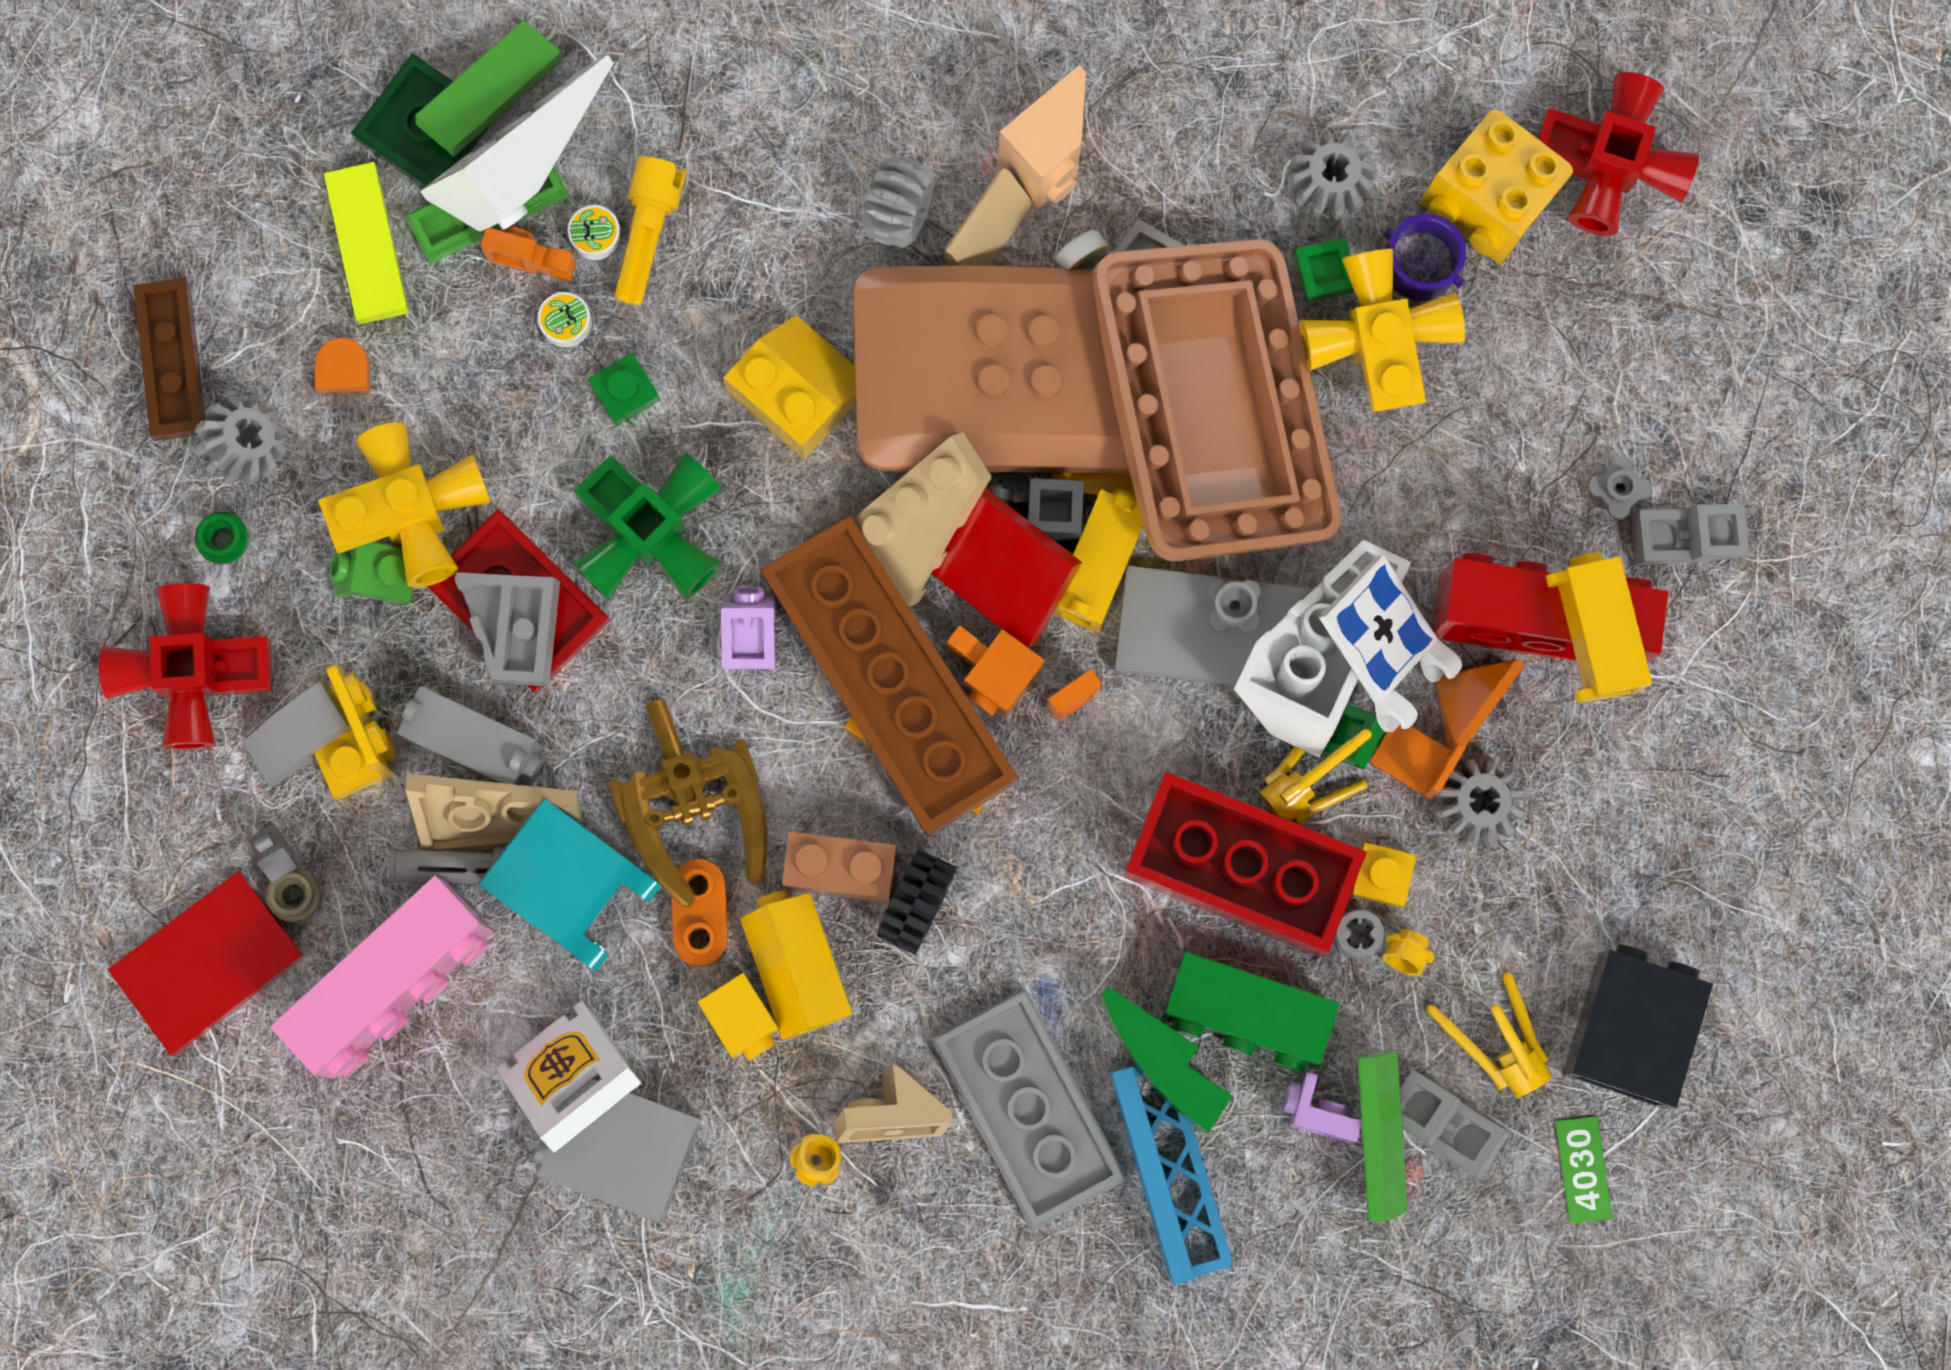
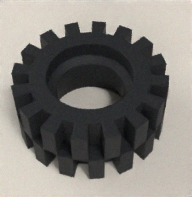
[876,849,957,955]

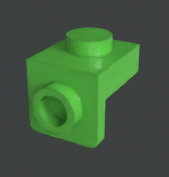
[329,542,413,605]

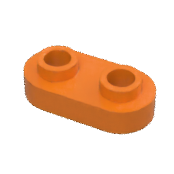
[672,859,728,967]

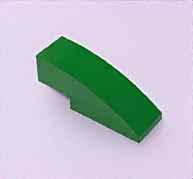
[1099,986,1233,1133]

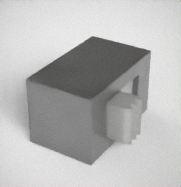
[248,823,297,883]

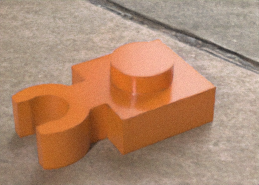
[480,226,577,282]

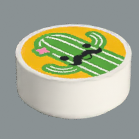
[568,205,621,260]
[1056,230,1109,270]
[538,292,592,347]

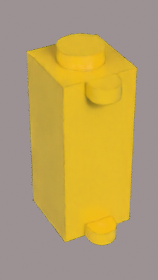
[1053,488,1144,634]
[1546,552,1653,703]
[740,890,853,1040]

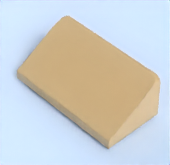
[945,168,1032,266]

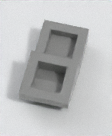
[1630,504,1750,565]
[243,681,351,787]
[1400,1069,1509,1180]

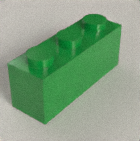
[1161,951,1340,1073]

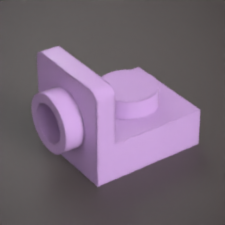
[720,586,776,669]
[1283,1072,1362,1143]

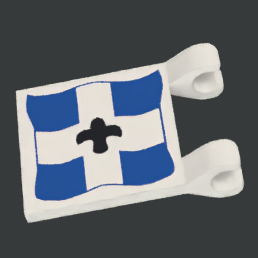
[1319,554,1462,732]

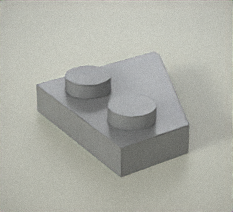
[455,572,560,686]

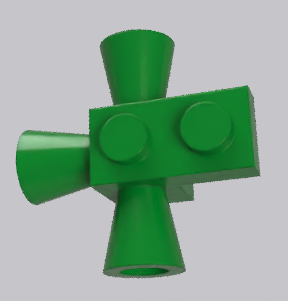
[572,452,722,601]

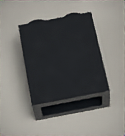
[1562,944,1713,1109]

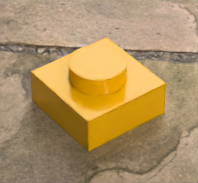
[1351,842,1416,908]

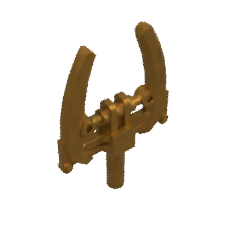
[608,699,767,908]

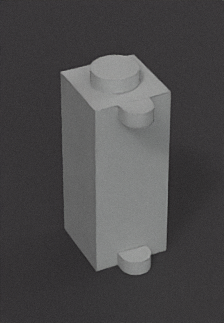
[396,686,544,786]

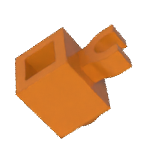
[946,625,1045,719]

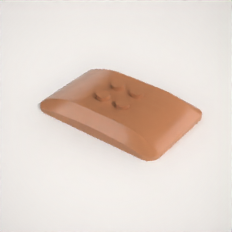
[1093,239,1342,561]
[852,266,1130,474]

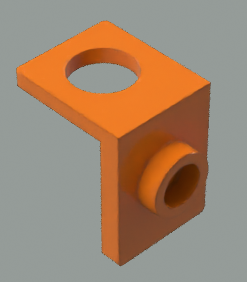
[1369,725,1466,800]

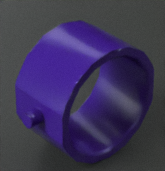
[1383,214,1466,301]

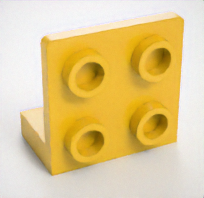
[314,663,398,801]

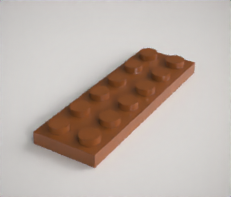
[760,515,1018,838]

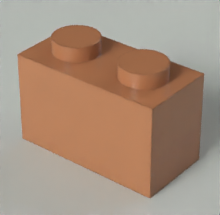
[782,831,897,904]

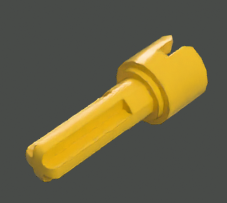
[615,156,688,305]

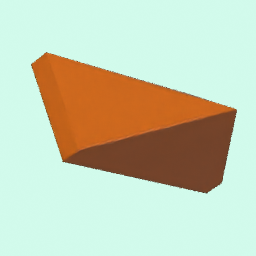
[1435,659,1525,749]

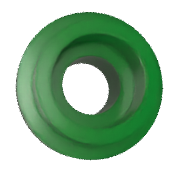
[195,512,249,565]

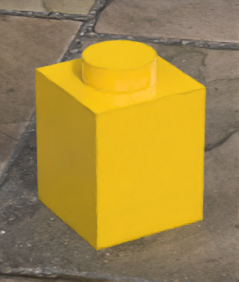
[697,973,779,1062]

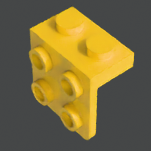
[1419,110,1573,266]

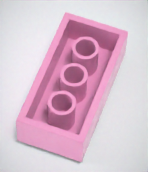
[270,875,494,1079]

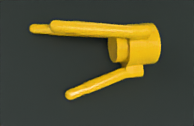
[1258,729,1372,825]
[1426,972,1552,1098]

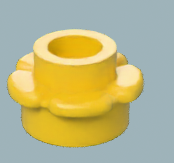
[1382,929,1435,976]
[789,1134,842,1186]

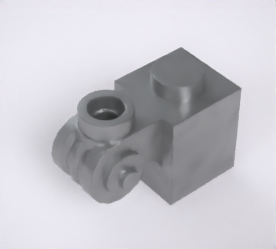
[986,478,1084,546]

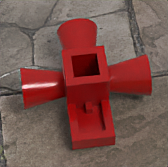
[1537,72,1700,236]
[99,583,273,750]

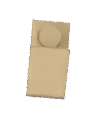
[834,1063,953,1143]

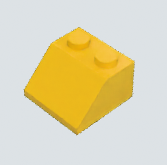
[723,315,856,460]

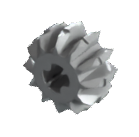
[1288,130,1377,221]
[861,156,935,248]
[195,394,287,486]
[1435,758,1526,848]

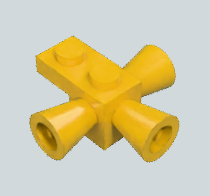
[1299,249,1465,413]
[318,422,491,588]

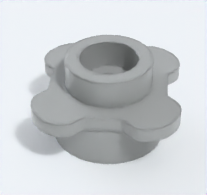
[1588,457,1652,519]
[1208,579,1261,632]

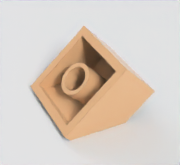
[998,65,1086,209]

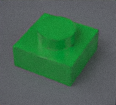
[1293,237,1354,303]
[588,352,661,427]
[1321,705,1384,770]

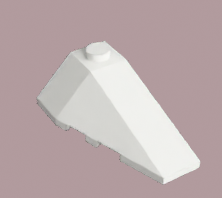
[420,55,614,232]
[1234,540,1411,757]

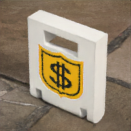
[496,1000,641,1153]

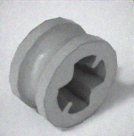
[1334,910,1385,959]

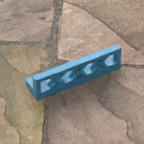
[1109,1066,1234,1285]

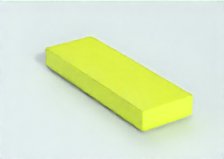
[324,162,410,325]

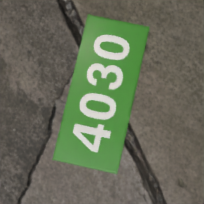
[1555,1116,1613,1224]

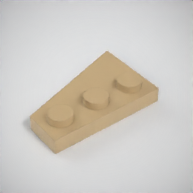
[853,432,992,607]
[405,773,584,852]

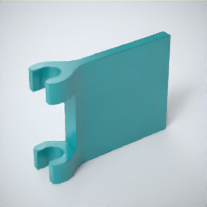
[477,797,661,972]

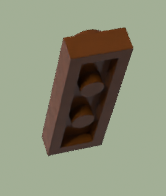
[133,278,206,441]

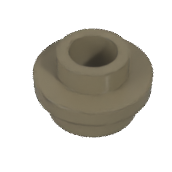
[266,868,321,922]

